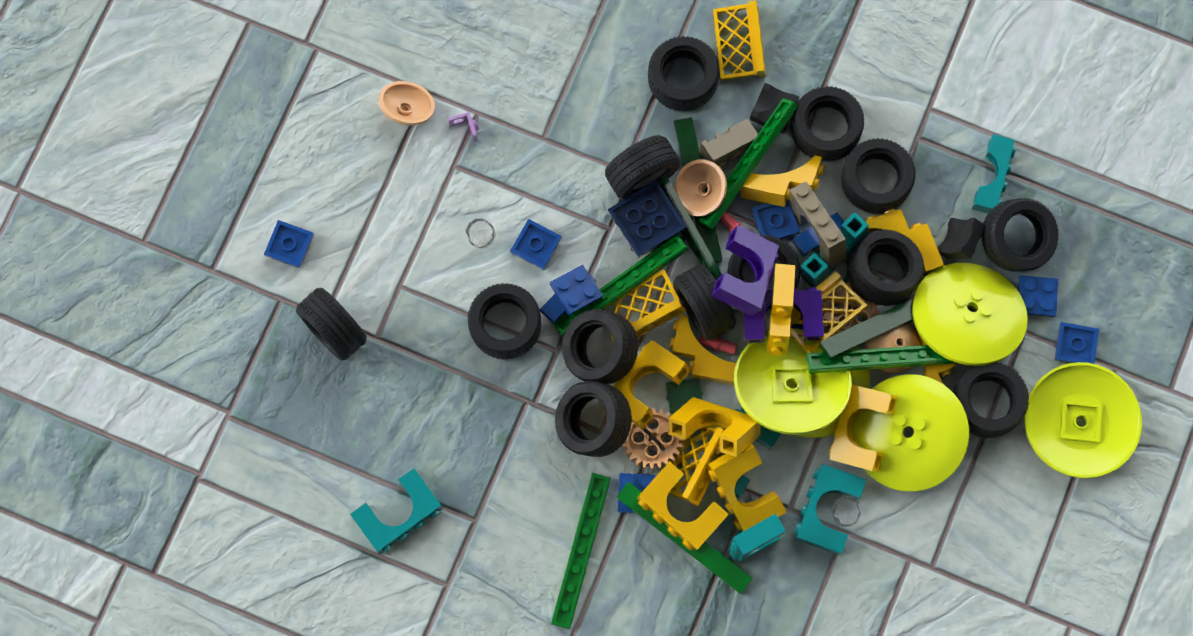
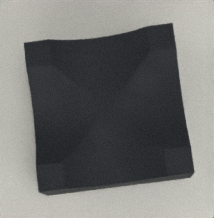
[749,83,799,134]
[937,218,985,259]

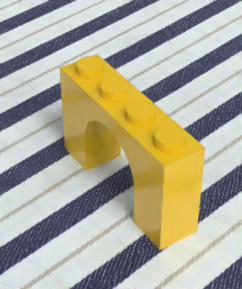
[613,340,691,430]
[829,385,898,472]
[669,397,761,457]
[708,444,787,532]
[637,461,729,551]

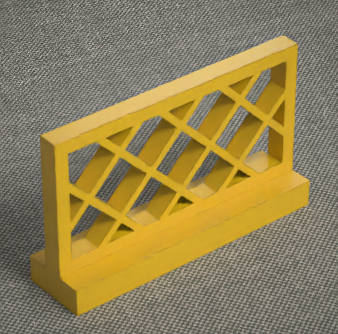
[713,0,766,81]
[610,269,686,342]
[790,272,867,353]
[668,426,725,506]

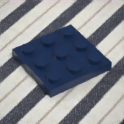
[608,180,687,258]

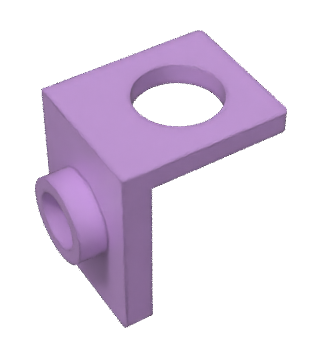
[448,112,479,141]

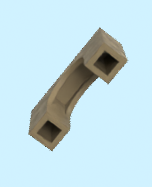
[789,181,847,269]

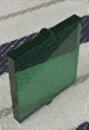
[666,378,703,414]

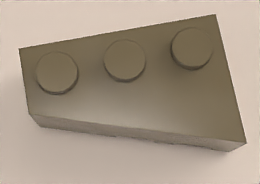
[700,118,758,169]

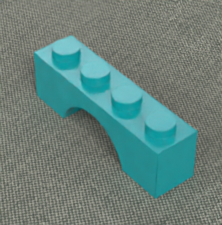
[972,134,1016,213]

